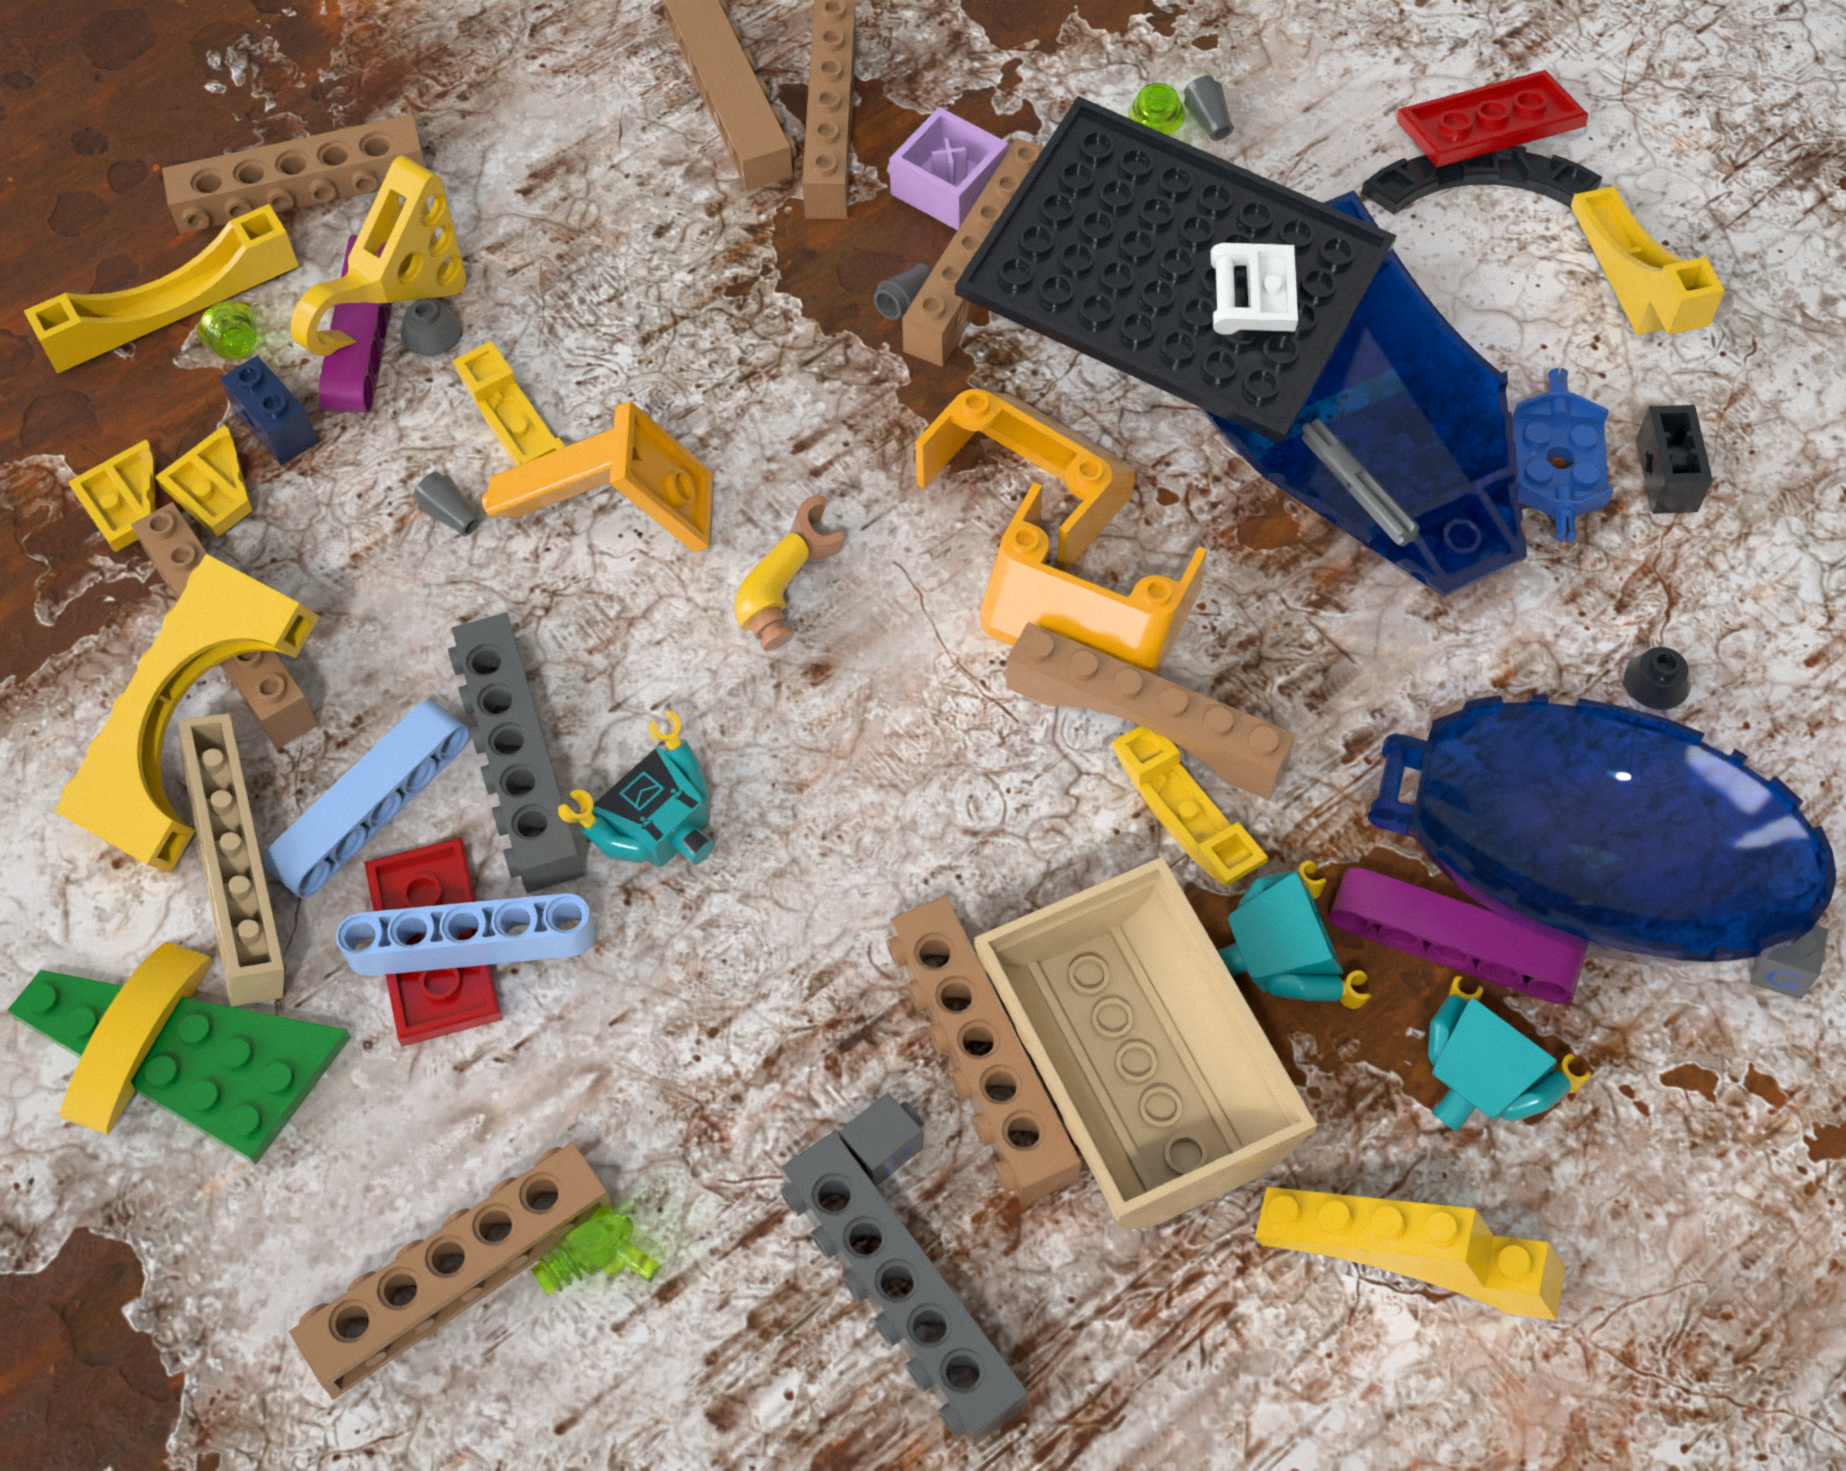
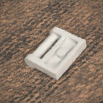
[1210,243,1298,334]

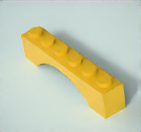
[24,204,299,374]

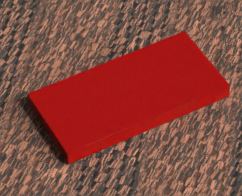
[1397,70,1589,167]
[364,837,503,1047]

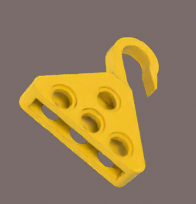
[291,155,466,356]

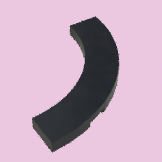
[1361,146,1603,215]

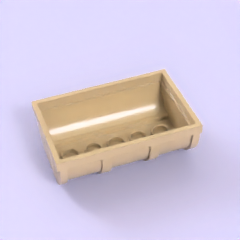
[974,856,1317,1229]

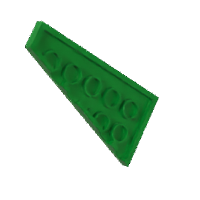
[7,970,351,1165]

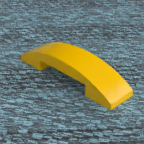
[452,341,565,466]
[1112,725,1268,886]
[59,941,213,1135]

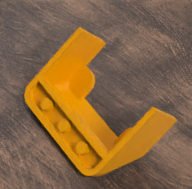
[915,389,1135,572]
[980,482,1207,675]

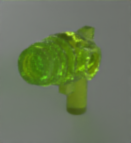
[530,1204,662,1297]

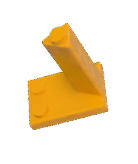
[482,401,713,552]

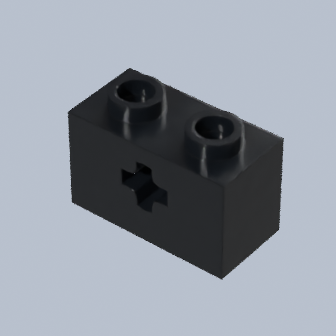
[1636,405,1713,514]

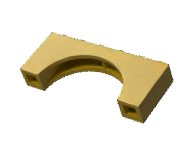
[54,554,320,873]

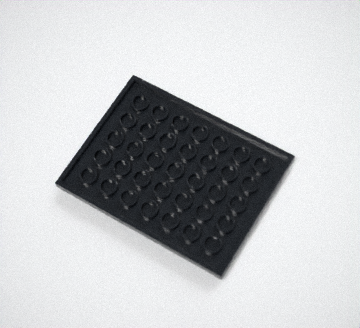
[955,96,1397,445]

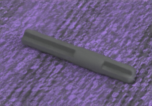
[1302,419,1419,547]

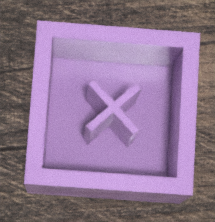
[889,107,1009,230]

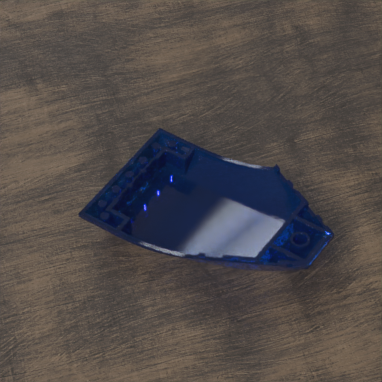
[1199,190,1527,598]

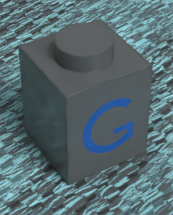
[1750,914,1829,999]
[839,1092,924,1187]

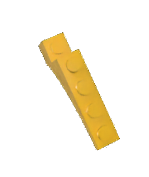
[1571,186,1725,335]
[1255,1187,1565,1320]

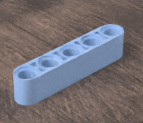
[262,699,470,898]
[336,893,596,976]

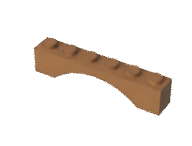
[1006,622,1296,801]

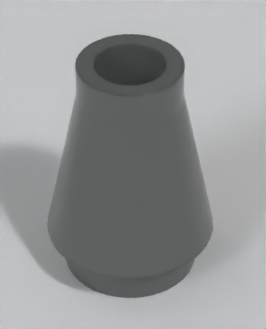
[1184,75,1234,141]
[873,263,932,320]
[413,472,482,537]

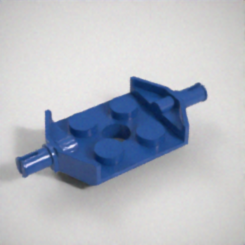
[1512,368,1613,542]

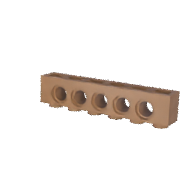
[802,0,857,219]
[162,114,427,234]
[902,138,1044,367]
[131,502,318,750]
[886,895,1081,1206]
[288,1141,614,1399]

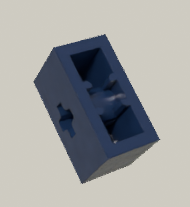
[219,355,319,466]

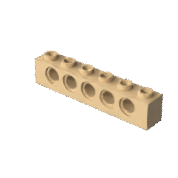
[179,713,284,1007]

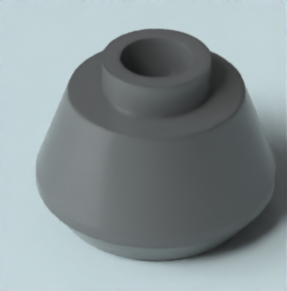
[401,298,461,356]

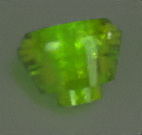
[1128,83,1185,135]
[197,301,257,359]

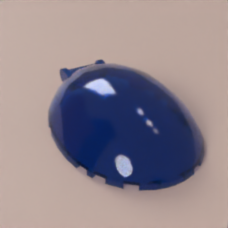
[1368,694,1836,967]

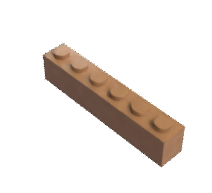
[663,0,797,191]

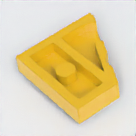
[155,425,253,538]
[68,439,156,552]

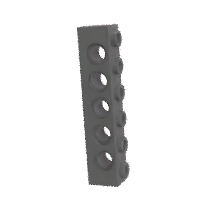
[448,612,584,893]
[780,1131,1028,1447]

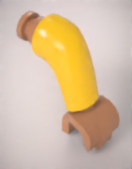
[734,495,845,651]

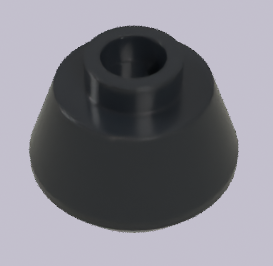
[1624,647,1691,710]

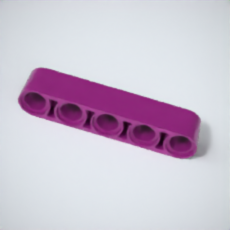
[319,235,392,413]
[1329,868,1586,1004]

